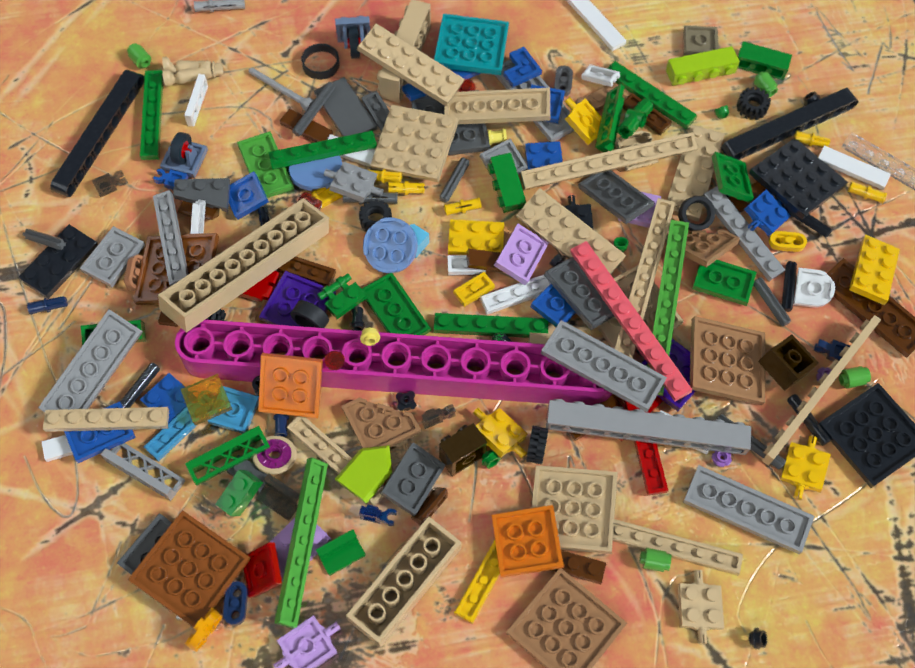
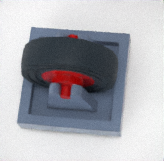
[335,16,370,59]
[160,132,208,178]

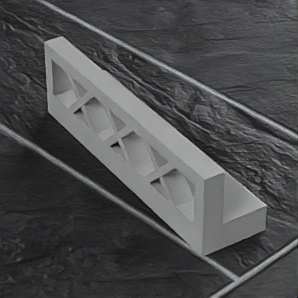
[101,443,185,501]

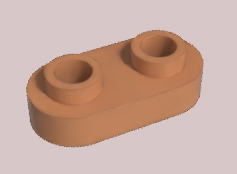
[124,255,143,291]

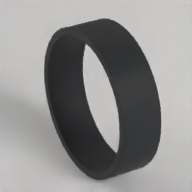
[301,44,340,80]

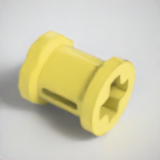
[487,128,507,145]

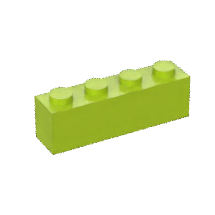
[666,46,740,86]

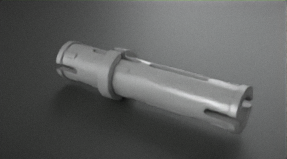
[194,0,245,12]

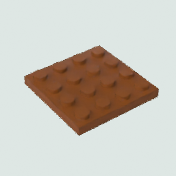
[133,233,219,305]
[128,510,251,628]

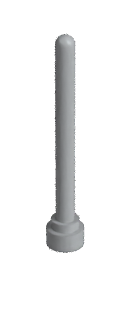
[248,68,314,111]

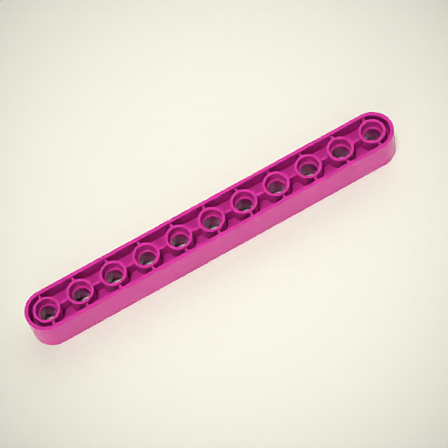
[175,320,613,406]

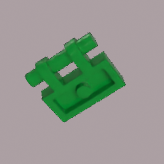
[317,273,367,319]

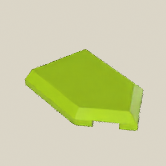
[335,445,392,504]

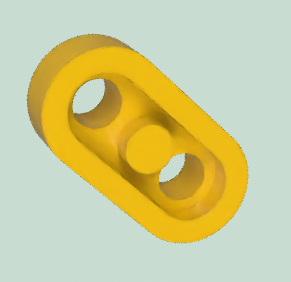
[769,231,807,252]

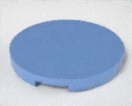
[289,156,343,191]
[363,217,418,273]

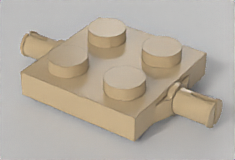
[678,570,724,644]

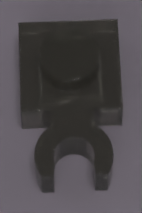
[92,170,128,197]
[422,404,456,429]

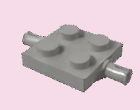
[324,162,384,203]

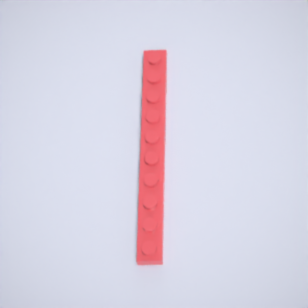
[570,241,692,402]

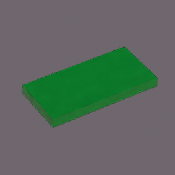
[361,273,431,335]

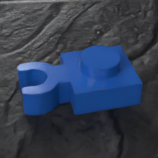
[153,169,189,190]

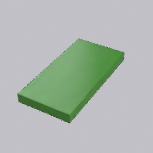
[237,131,294,198]

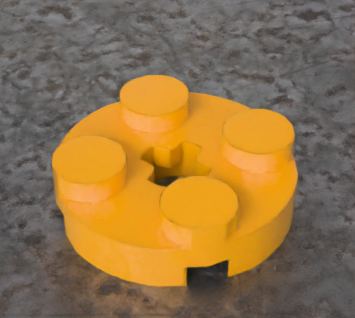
[185,608,222,652]

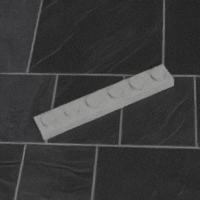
[703,186,785,281]
[153,190,189,286]

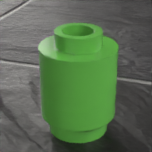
[127,43,151,68]
[754,72,778,98]
[839,366,871,389]
[639,547,672,572]

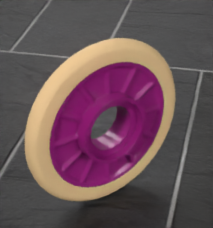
[252,436,297,475]

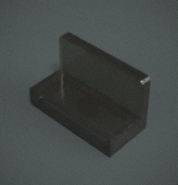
[256,473,300,520]

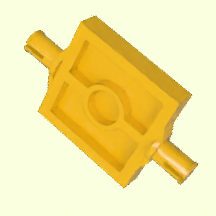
[564,96,602,145]
[473,407,528,459]
[780,435,831,500]

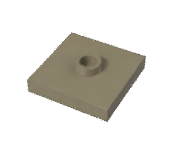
[683,25,719,55]

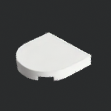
[793,268,835,308]

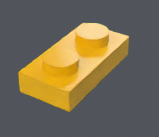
[453,272,495,307]

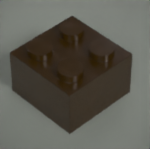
[758,334,819,391]
[439,423,487,477]

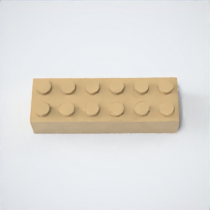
[377,0,431,103]
[346,517,462,648]

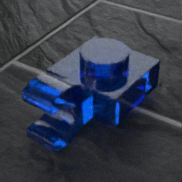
[359,505,397,526]

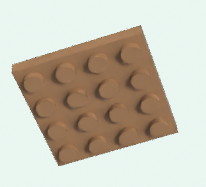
[690,316,765,405]
[506,568,627,668]

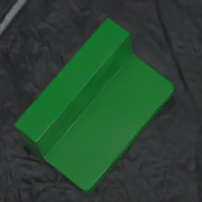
[316,529,365,576]

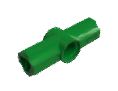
[617,98,653,139]

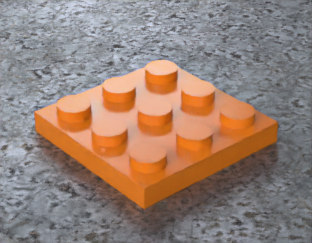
[258,353,323,418]
[492,505,564,578]

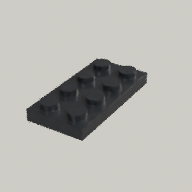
[18,224,98,299]

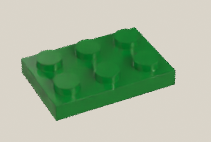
[711,151,754,203]
[692,260,757,306]

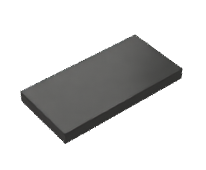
[314,77,378,137]
[578,170,654,224]
[544,257,615,330]

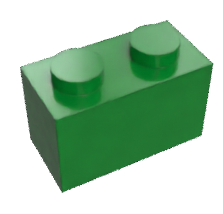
[215,470,263,516]

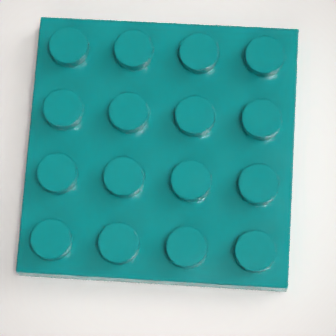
[434,14,509,75]

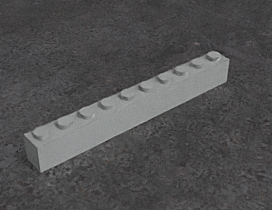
[546,399,751,455]

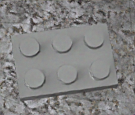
[80,226,145,288]

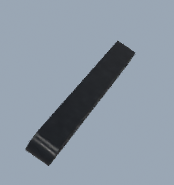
[50,69,145,197]
[721,88,859,160]

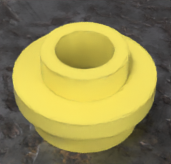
[360,328,380,346]

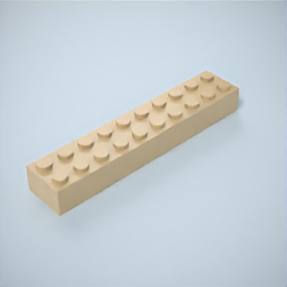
[158,198,329,333]

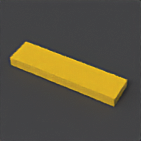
[454,540,500,624]

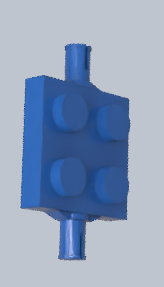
[744,189,791,236]

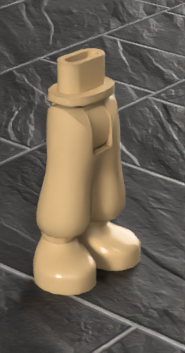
[162,57,224,86]

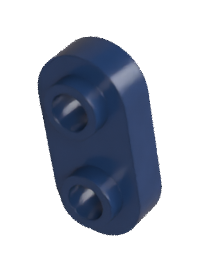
[223,581,248,626]

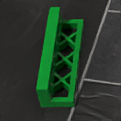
[595,84,625,153]
[185,426,270,486]

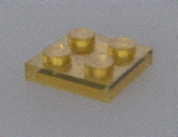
[180,374,233,425]

